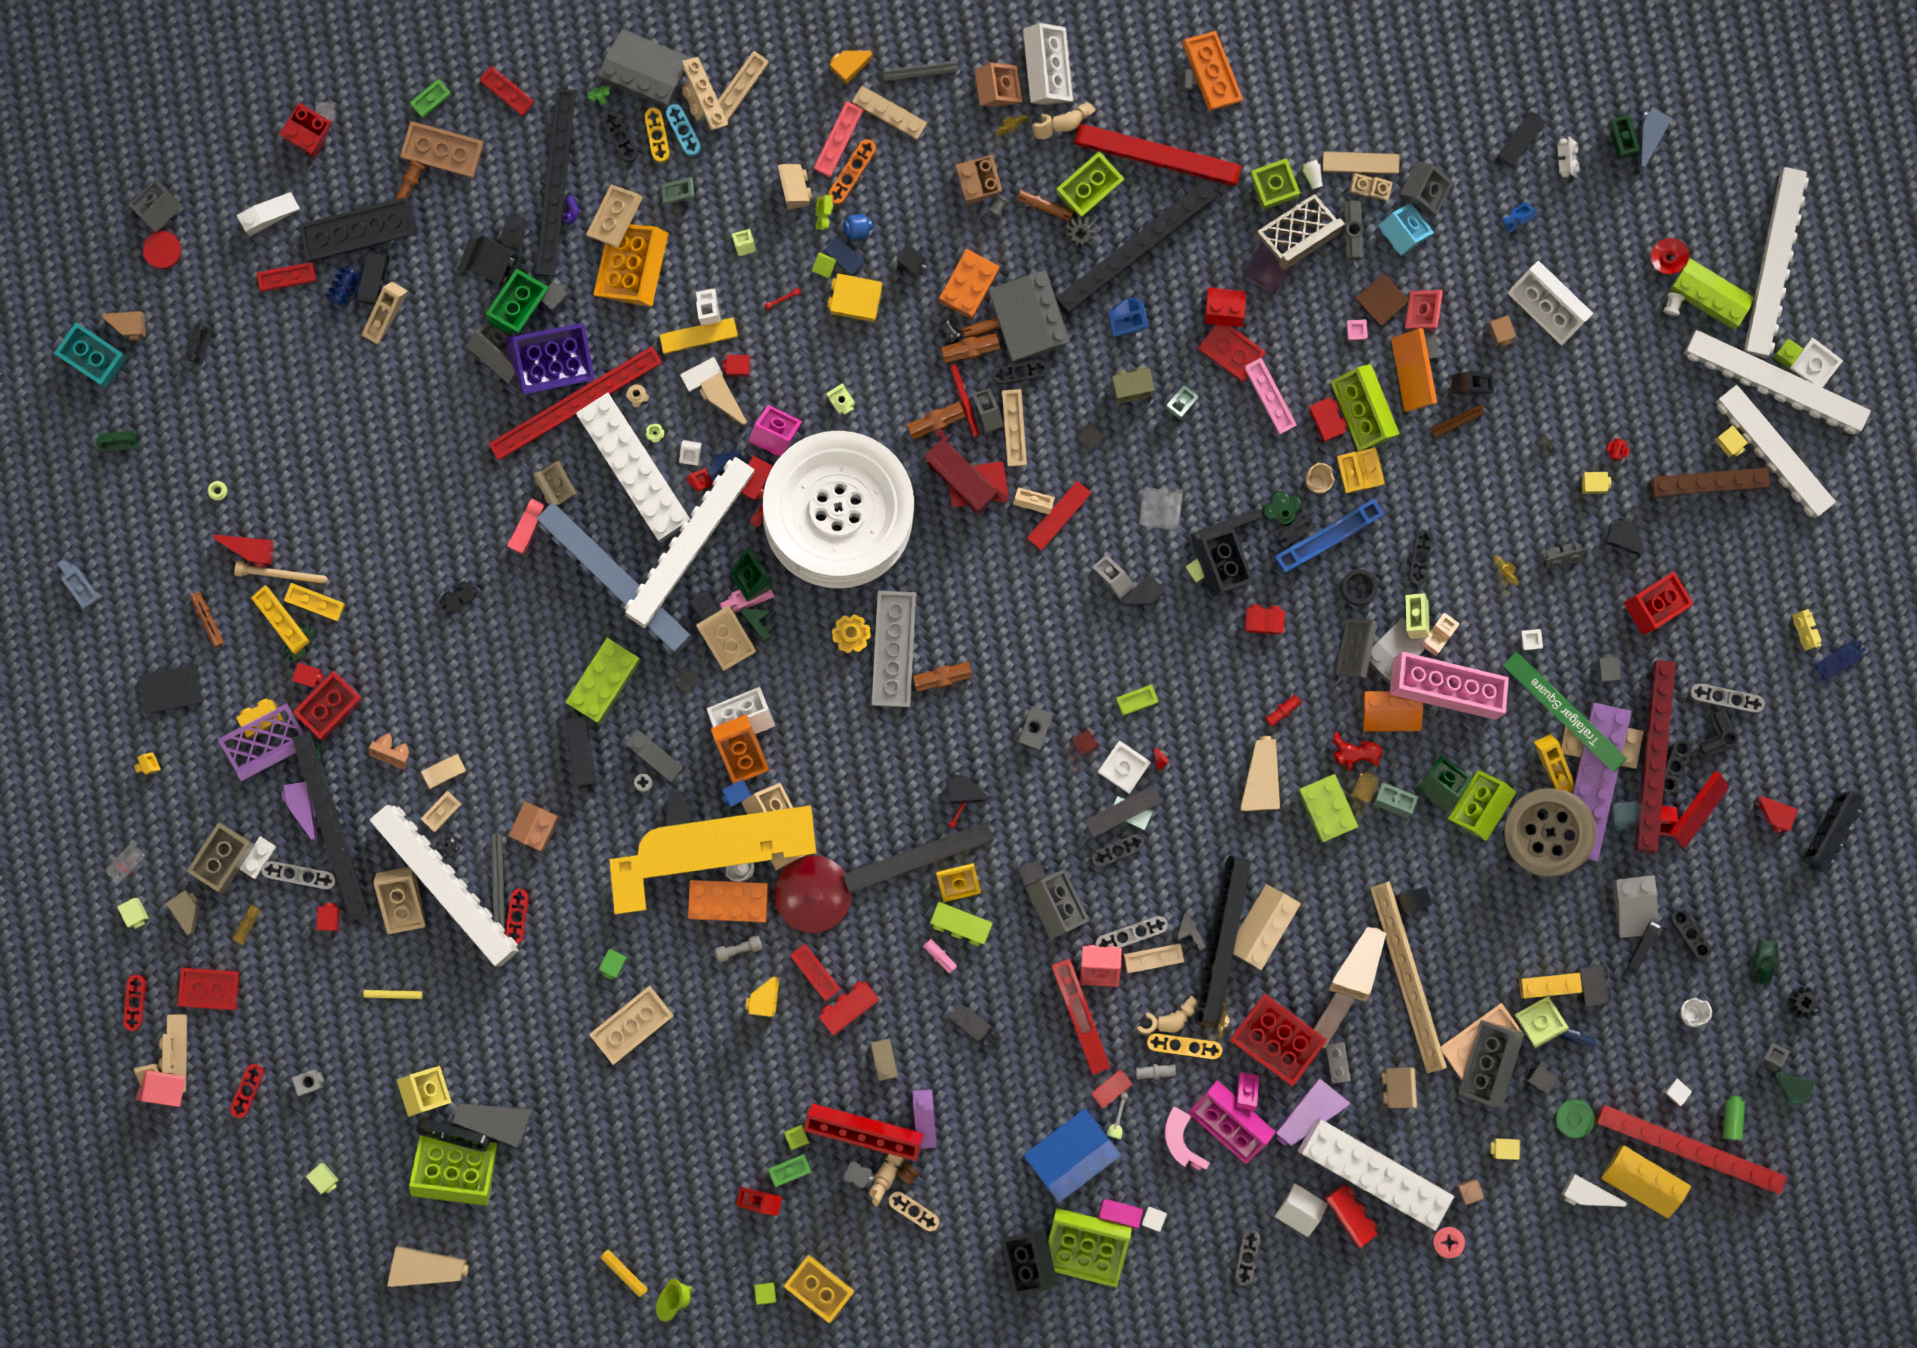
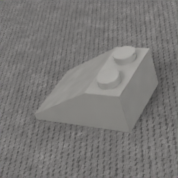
[1369,617,1426,685]
[1612,875,1659,938]

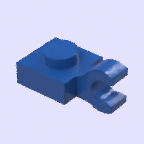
[1502,202,1538,233]

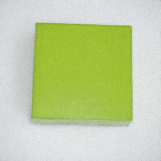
[812,252,837,278]
[784,1125,809,1150]
[754,1282,776,1305]

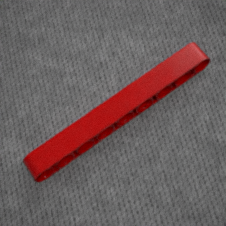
[1074,124,1242,186]

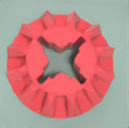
[1433,1227,1465,1258]

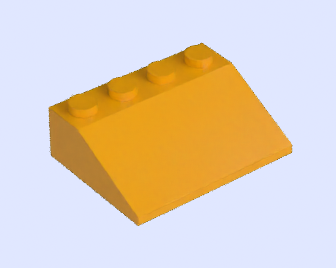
[593,224,668,306]

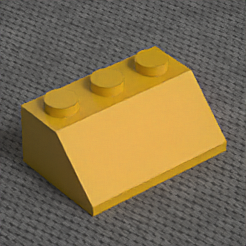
[746,977,779,1017]

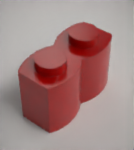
[1244,604,1285,635]

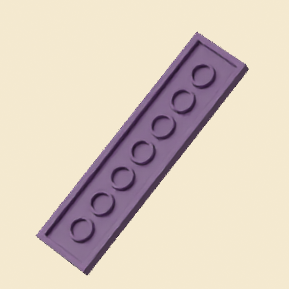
[1559,703,1632,861]

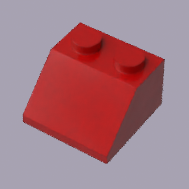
[1204,287,1246,327]

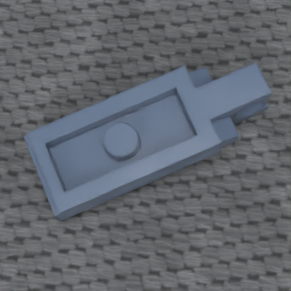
[57,559,100,610]

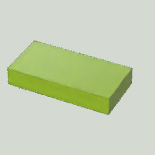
[1116,684,1158,716]

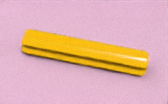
[601,1250,647,1297]

